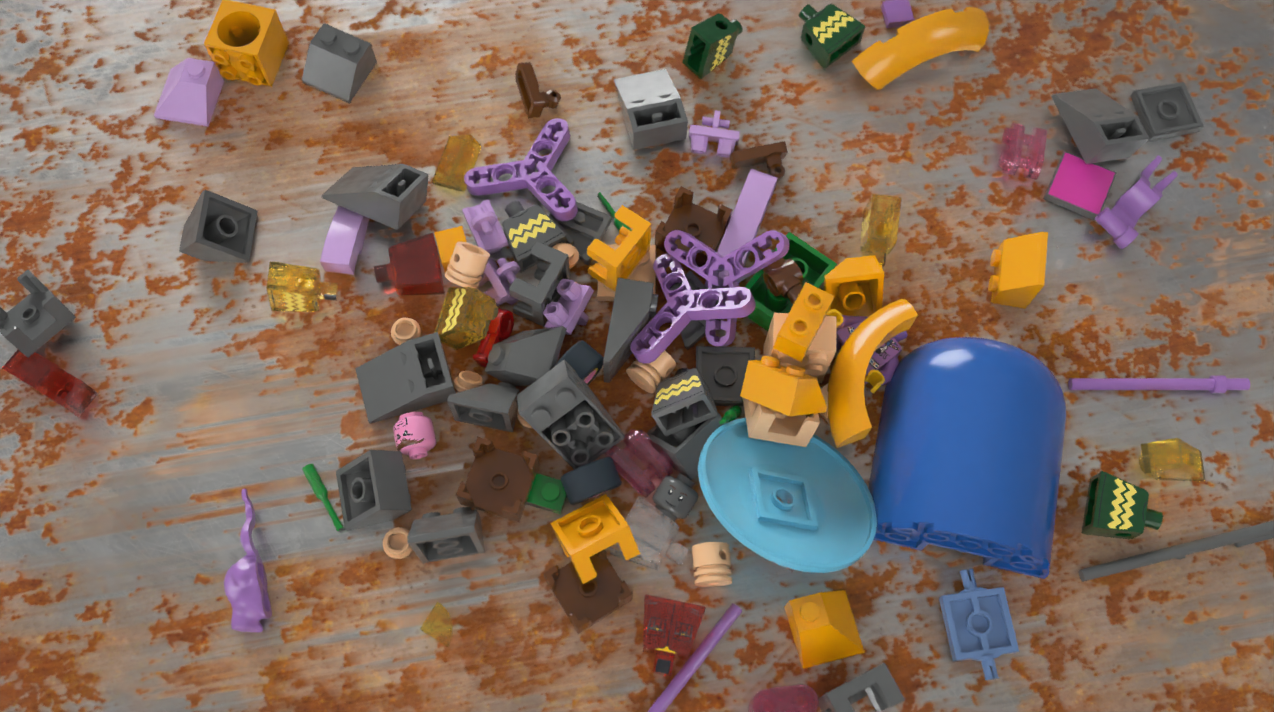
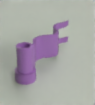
[1095,155,1178,249]

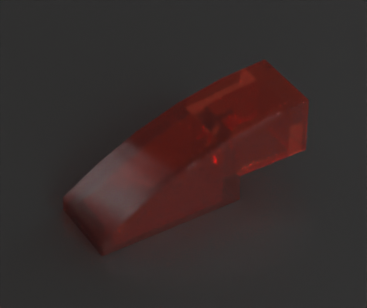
[2,350,98,417]

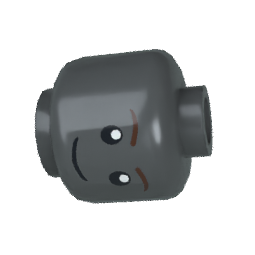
[652,473,698,522]

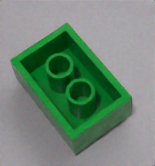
[745,232,837,331]

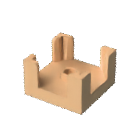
[742,397,820,447]

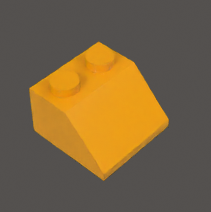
[988,232,1048,309]
[740,356,827,416]

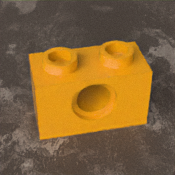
[773,282,835,362]

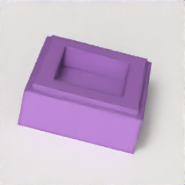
[881,0,914,28]

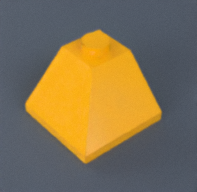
[824,255,884,317]
[784,590,865,669]

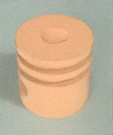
[445,242,490,289]
[626,348,676,393]
[692,542,732,587]

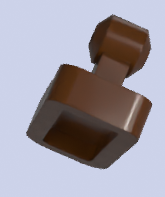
[515,62,561,118]
[729,141,788,181]

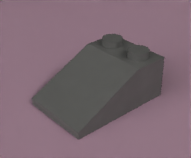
[603,278,658,383]
[407,507,485,564]

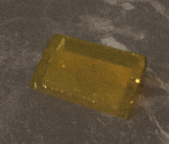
[432,134,481,191]

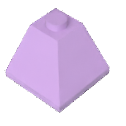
[154,58,224,127]

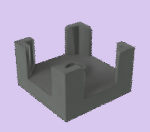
[509,241,570,327]
[0,270,76,357]
[816,662,905,712]

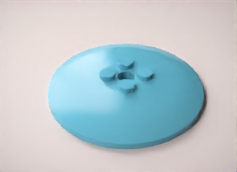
[698,418,877,573]

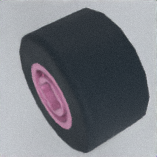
[555,341,604,385]
[561,457,622,505]

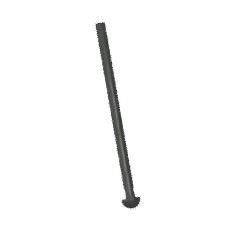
[1078,520,1274,582]

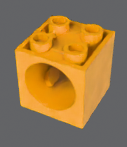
[204,0,289,87]

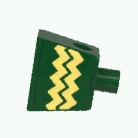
[799,4,865,70]
[682,13,742,79]
[1081,471,1163,539]

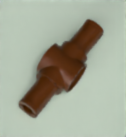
[751,246,803,305]

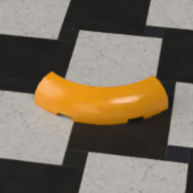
[852,7,989,90]
[827,299,918,448]

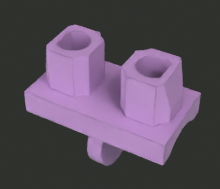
[689,110,740,158]
[462,199,508,255]
[479,257,520,308]
[543,279,594,335]

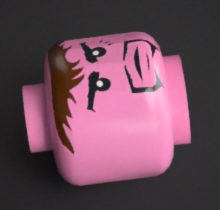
[393,412,436,459]

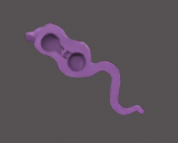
[224,489,272,632]

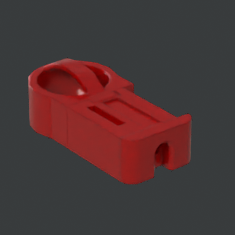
[473,308,514,368]

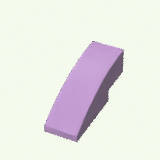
[320,206,369,275]

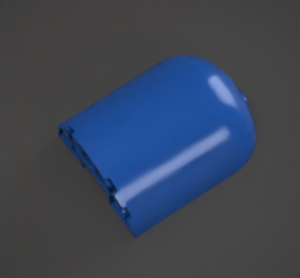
[868,337,1066,579]

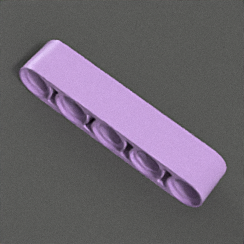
[705,169,778,288]

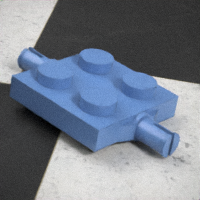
[939,569,1019,681]

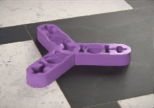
[464,118,578,221]
[664,230,790,347]
[630,253,756,364]

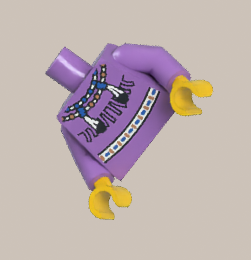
[826,309,907,393]

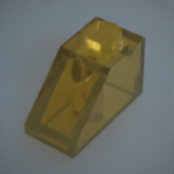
[1139,438,1205,481]

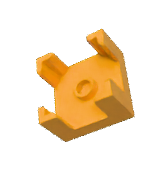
[587,205,651,292]
[551,494,640,584]

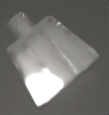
[610,496,689,570]

